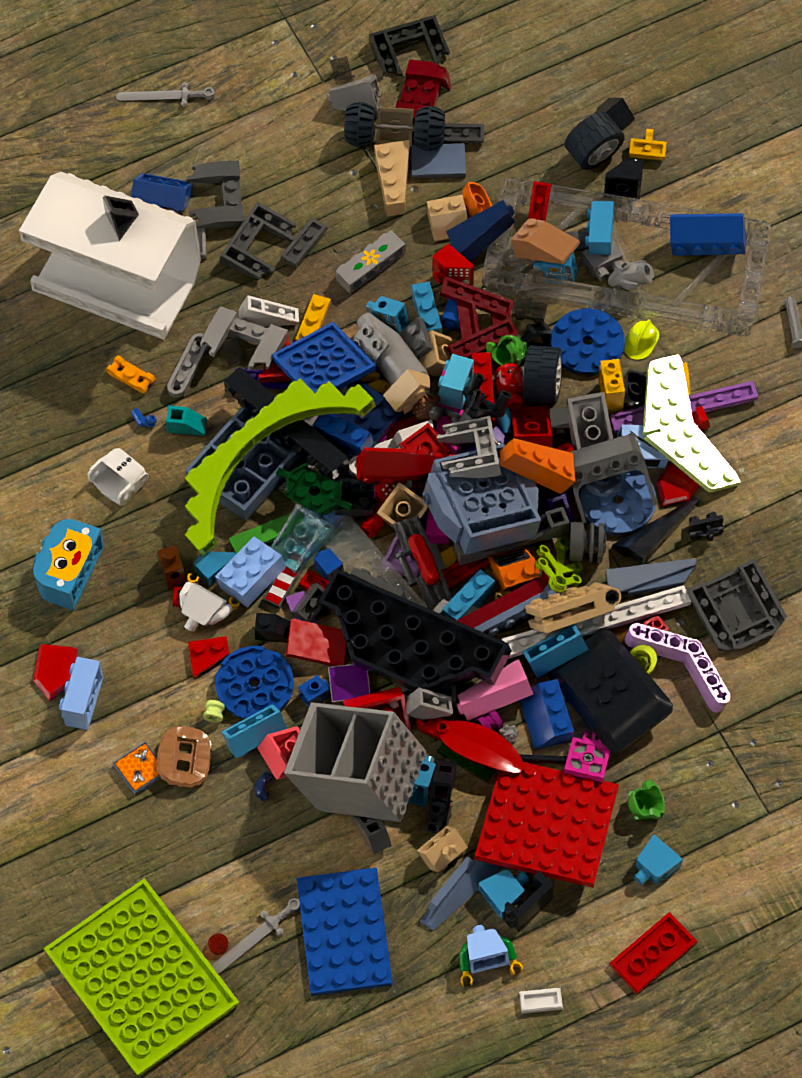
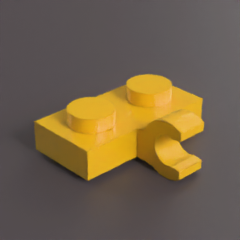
[629,129,667,161]

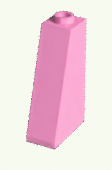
[456,659,533,721]

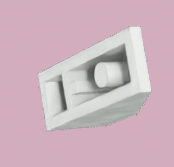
[239,295,299,327]

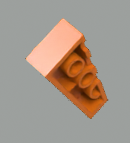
[499,438,575,494]

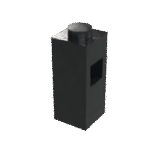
[430,759,457,802]

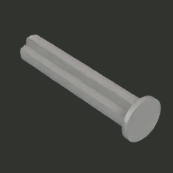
[785,296,802,349]

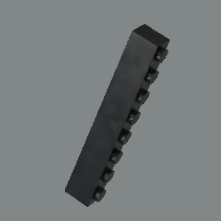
[224,367,349,481]

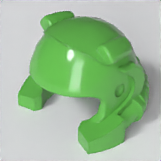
[486,335,527,366]
[628,779,665,820]

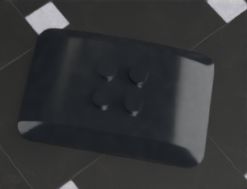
[548,629,673,753]

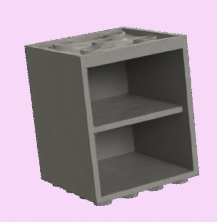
[284,702,426,822]

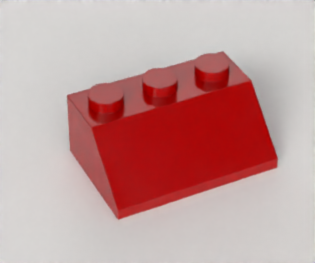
[343,687,411,731]

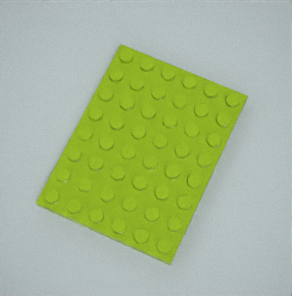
[44,878,240,1077]

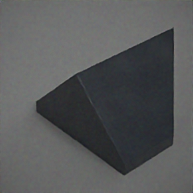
[597,98,635,131]
[103,195,139,241]
[522,322,552,352]

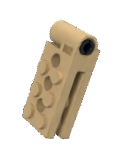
[525,582,621,633]

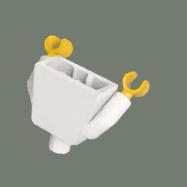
[179,574,240,632]

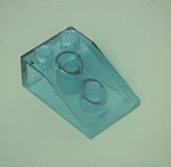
[270,504,335,573]

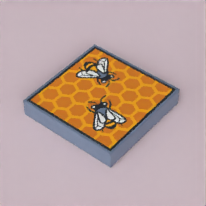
[113,741,161,795]

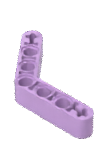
[624,623,730,713]

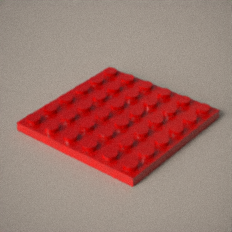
[474,762,619,888]

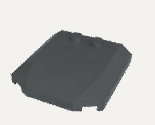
[686,558,787,651]

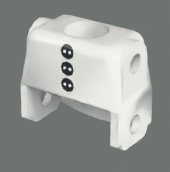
[88,448,149,506]

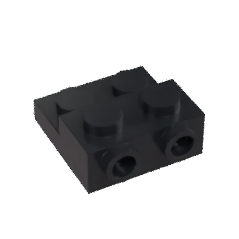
[335,475,375,516]

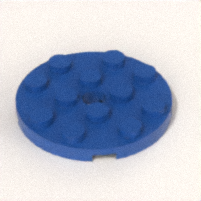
[551,308,625,376]
[215,646,294,719]

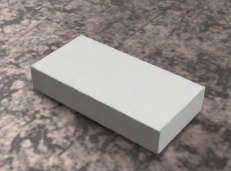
[519,988,563,1014]

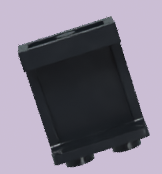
[504,871,554,931]

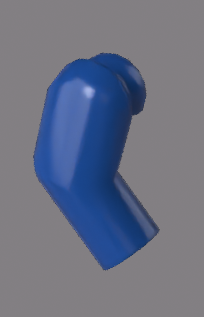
[131,408,157,428]

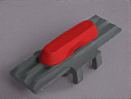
[393,516,453,608]

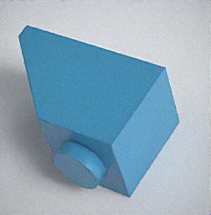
[193,551,236,587]

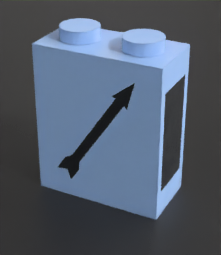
[617,425,670,468]

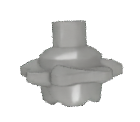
[499,725,519,744]

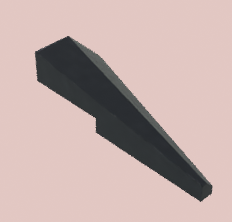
[612,498,700,565]

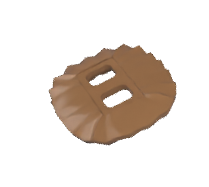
[157,726,212,788]

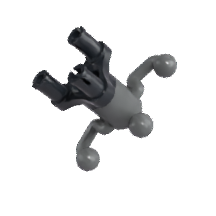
[428,373,511,447]

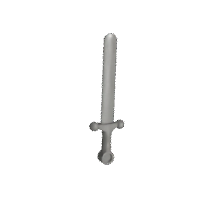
[116,82,215,107]
[211,898,300,974]

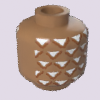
[411,392,439,421]

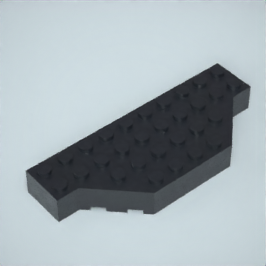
[319,568,512,692]

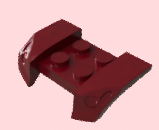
[395,59,451,121]

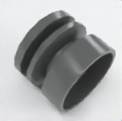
[569,522,606,563]

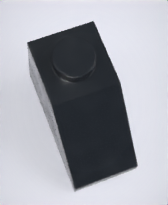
[254,613,290,643]

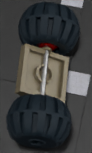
[344,102,445,151]

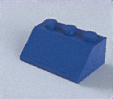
[131,173,194,212]
[520,679,574,750]

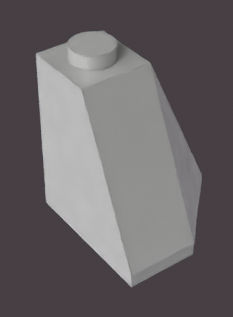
[328,74,382,116]

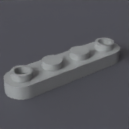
[167,333,209,398]

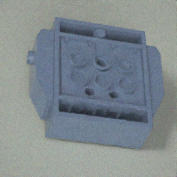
[422,444,541,555]

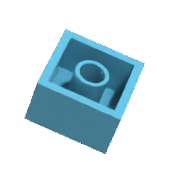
[438,354,474,410]

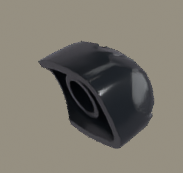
[623,370,647,410]

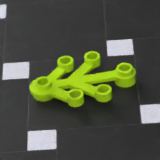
[535,536,583,593]

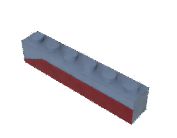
[457,570,567,637]

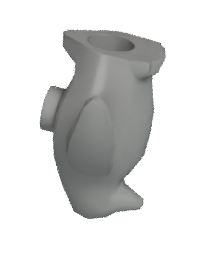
[608,260,654,290]

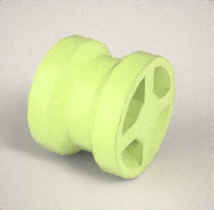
[203,700,225,723]

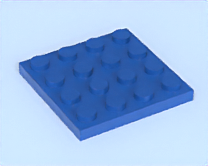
[271,322,376,393]

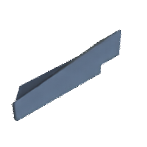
[605,558,697,596]
[420,857,503,931]

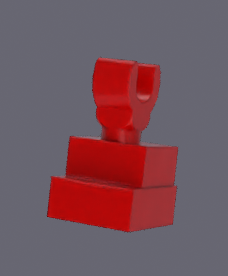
[692,406,710,430]

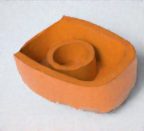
[462,182,492,218]

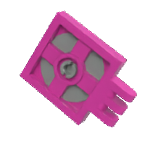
[564,730,610,782]

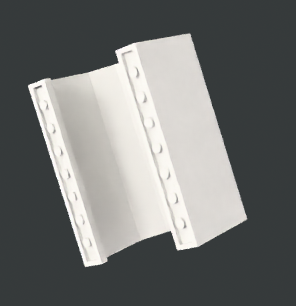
[19,172,201,340]

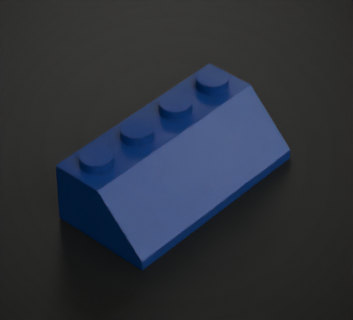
[670,213,747,256]

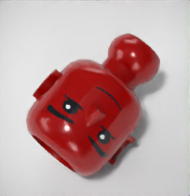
[494,363,523,410]

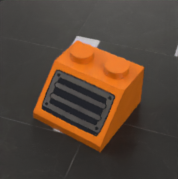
[488,547,541,592]

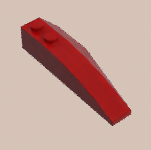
[356,447,456,484]

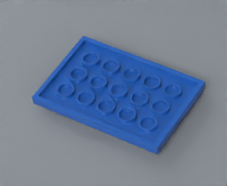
[297,867,393,996]

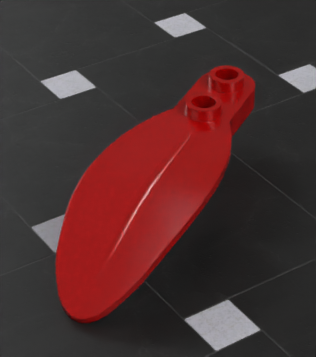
[417,717,523,774]

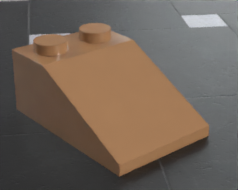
[511,219,580,264]

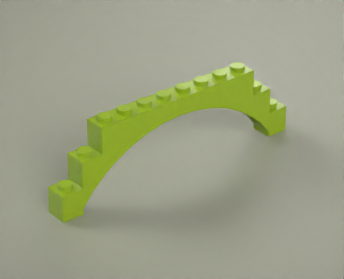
[185,378,376,556]

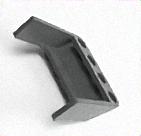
[570,435,657,526]

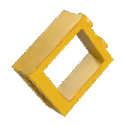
[598,359,625,414]

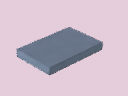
[411,143,466,178]

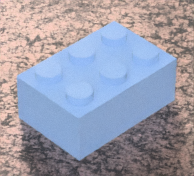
[215,537,286,608]
[59,657,104,730]

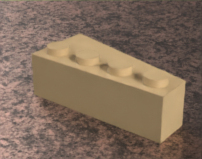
[374,140,410,217]

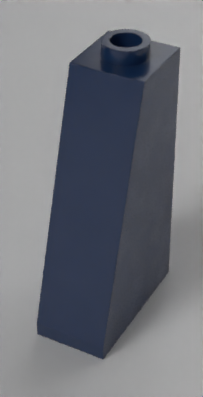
[446,200,516,261]

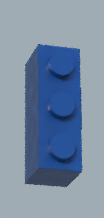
[312,414,374,455]

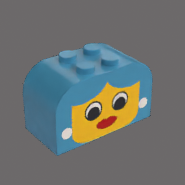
[33,519,105,611]

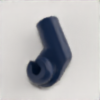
[254,772,273,801]

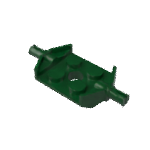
[276,463,353,516]

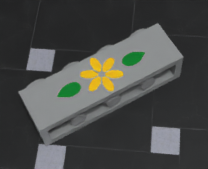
[336,230,406,294]

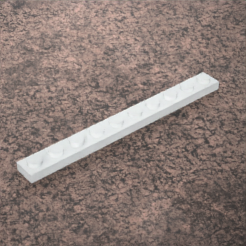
[502,585,691,659]

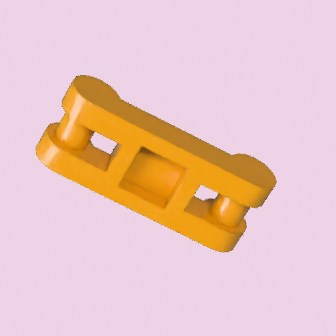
[106,355,156,394]

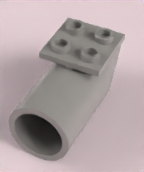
[352,313,429,386]

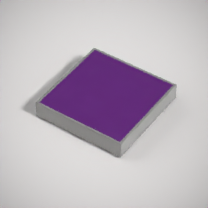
[328,664,370,705]

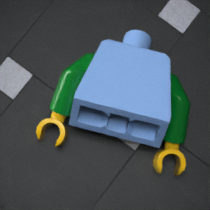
[459,925,523,987]

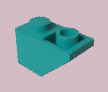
[166,405,207,436]

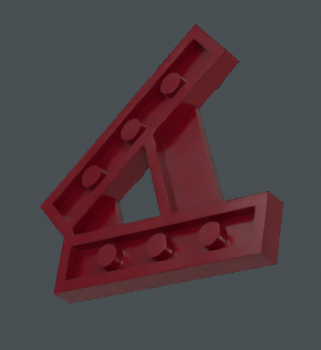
[439,276,519,358]

